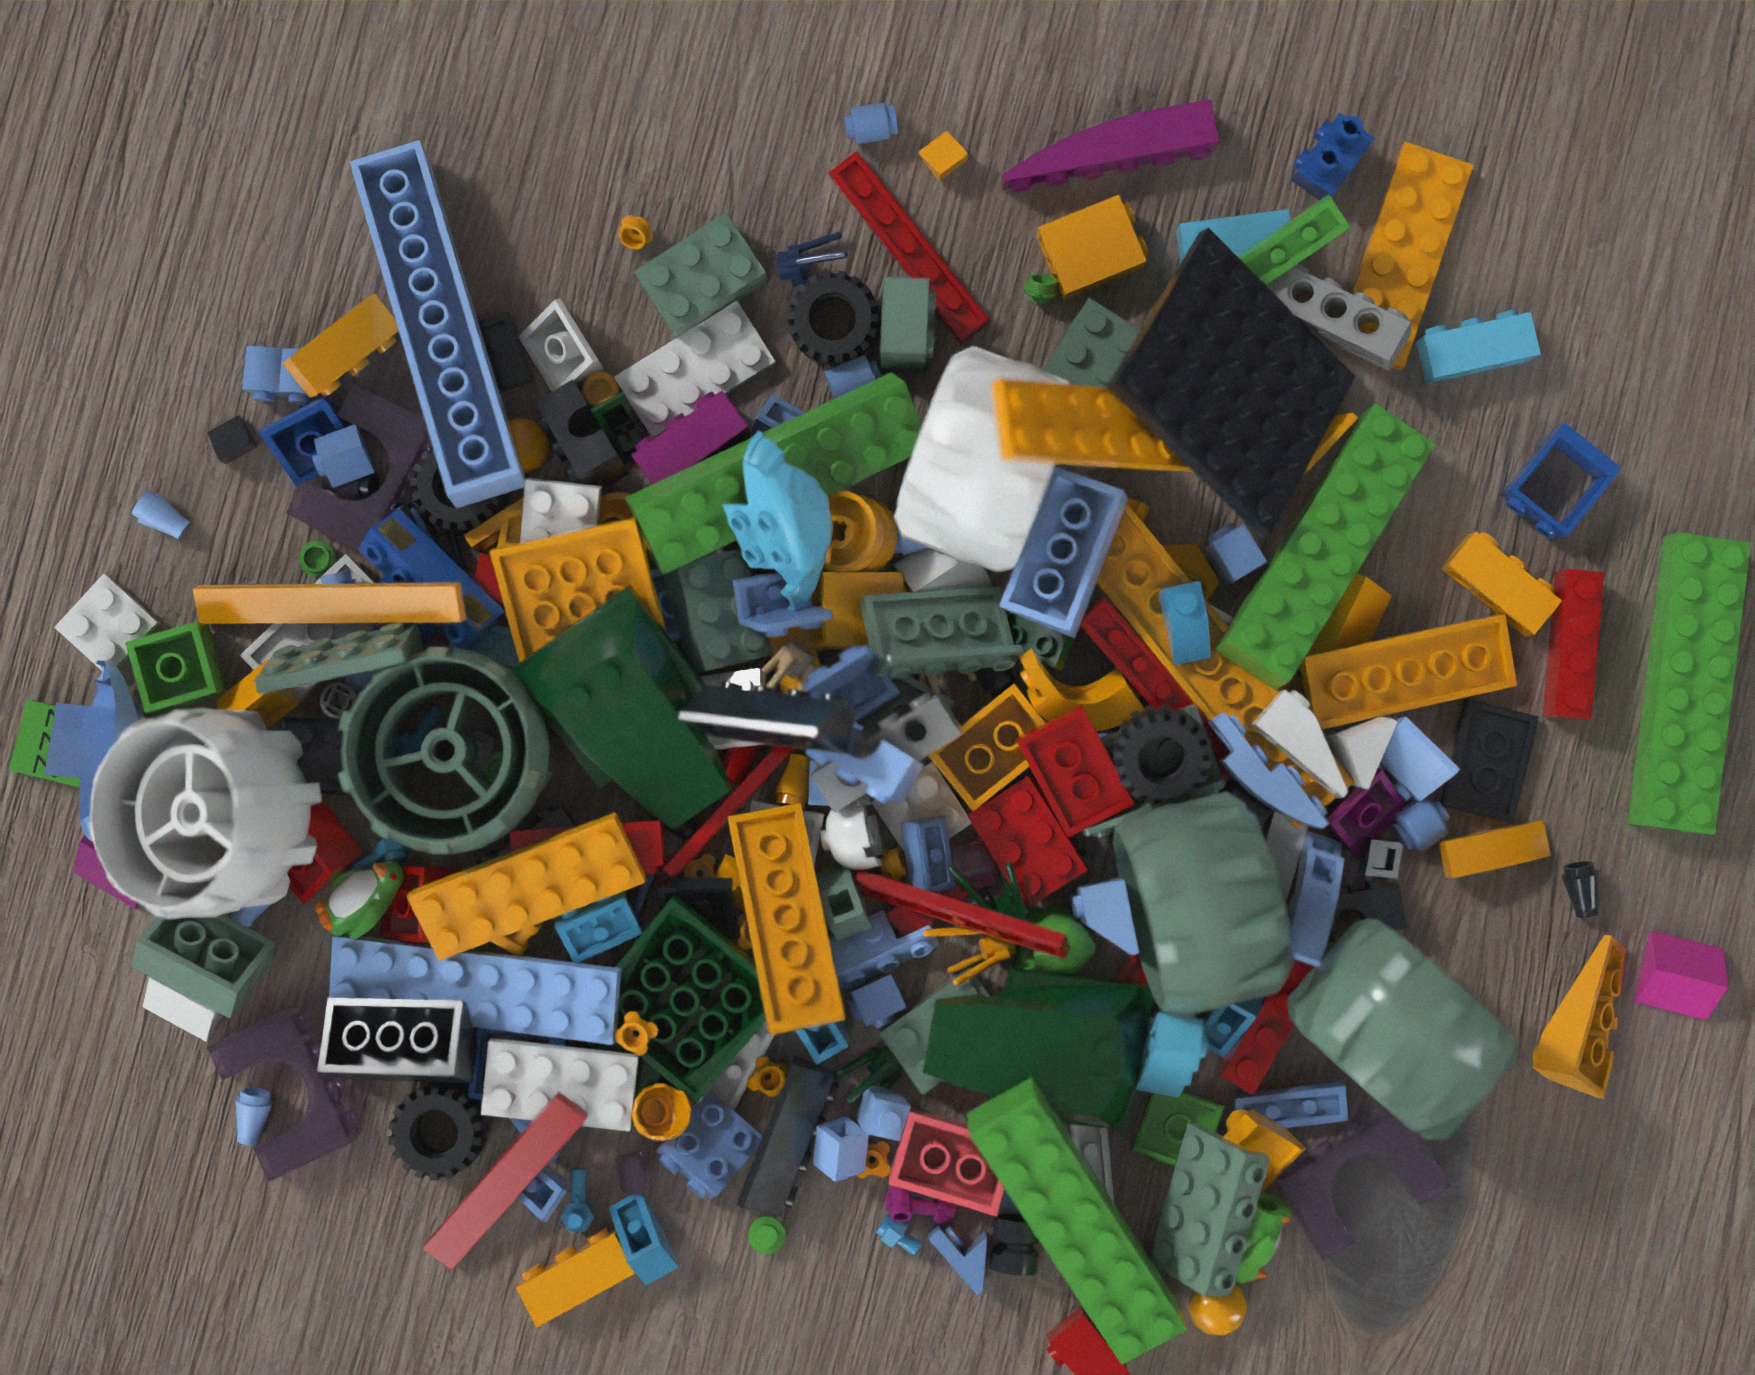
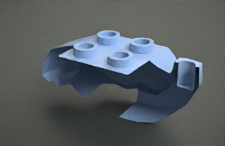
[44,660,145,840]

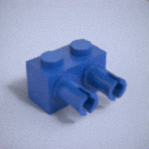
[1291,113,1375,200]

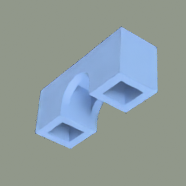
[805,722,924,804]

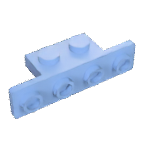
[828,910,940,992]

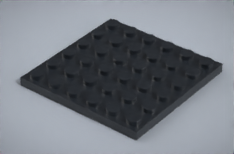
[1107,227,1355,537]

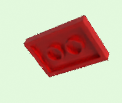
[1016,704,1134,838]
[967,776,1089,908]

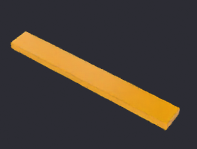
[192,582,466,624]

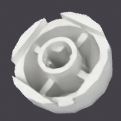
[820,795,883,870]

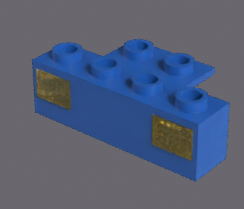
[358,508,505,650]

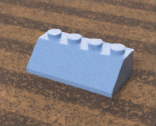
[1000,466,1128,638]

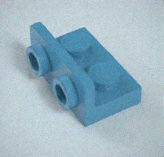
[554,891,643,964]

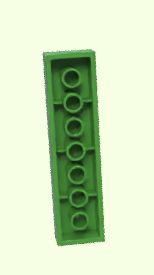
[625,372,922,575]
[1214,403,1436,690]
[1627,532,1751,835]
[966,1077,1187,1365]

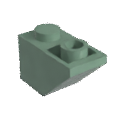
[815,865,872,941]

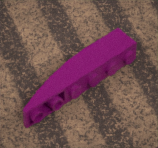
[1001,99,1219,193]

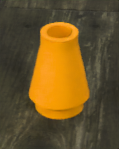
[774,754,812,810]

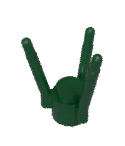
[949,858,1030,921]
[833,1045,903,1126]

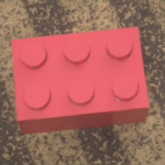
[888,1107,1005,1216]

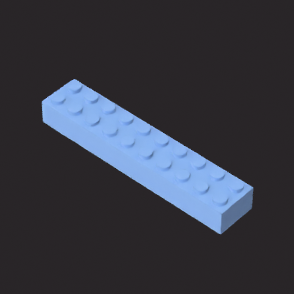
[350,140,525,509]

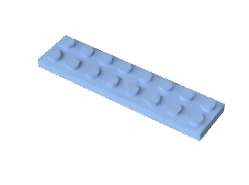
[329,934,621,1045]

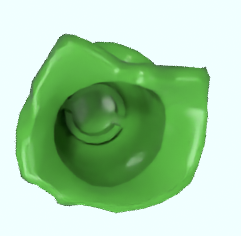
[1015,906,1096,974]

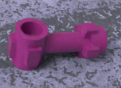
[885,1186,955,1224]

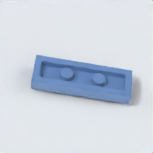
[1233,1081,1348,1128]

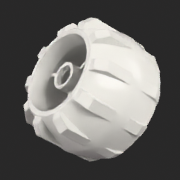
[894,346,1070,572]
[89,708,322,919]

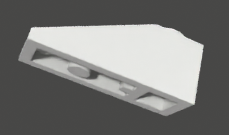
[1251,690,1348,798]

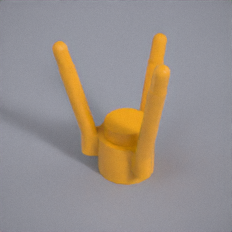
[923,927,1016,986]

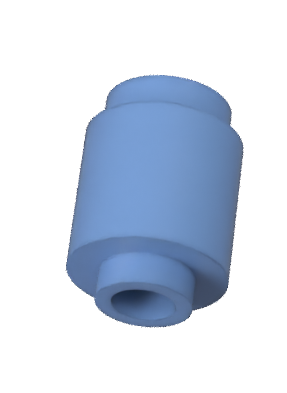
[844,102,898,145]

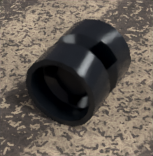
[989,1213,1040,1276]

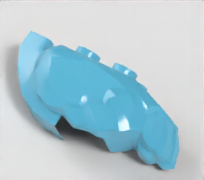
[722,431,833,611]

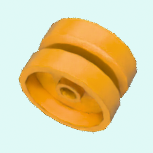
[823,491,898,572]

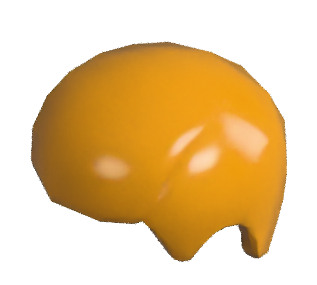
[508,418,550,473]
[631,1083,692,1141]
[1188,1284,1247,1336]

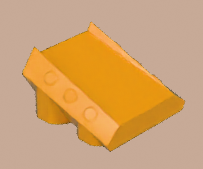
[1223,1109,1306,1193]

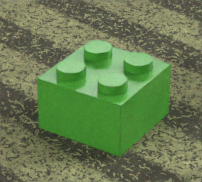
[125,621,228,715]

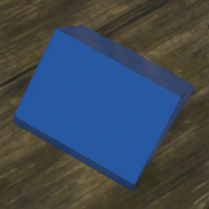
[259,396,348,487]

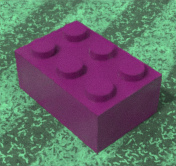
[631,391,752,485]

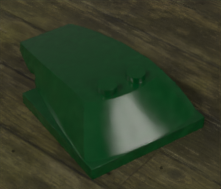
[510,584,732,830]
[586,895,766,1125]
[923,967,1153,1130]

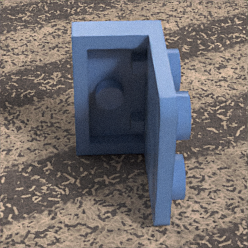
[733,571,833,637]
[803,645,901,723]
[656,1093,762,1200]

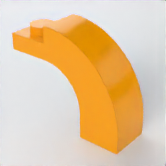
[1019,648,1145,732]

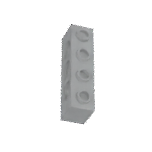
[1266,263,1411,371]
[810,692,963,813]

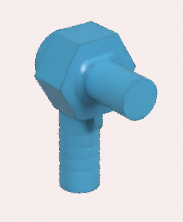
[397,706,444,771]
[351,838,411,870]
[561,1168,596,1232]
[875,1191,923,1255]

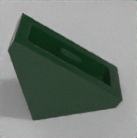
[591,391,649,465]

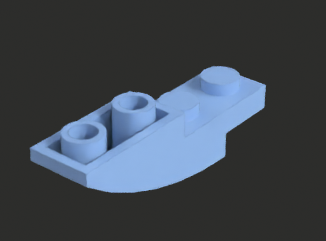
[1208,712,1328,829]
[1288,831,1344,967]

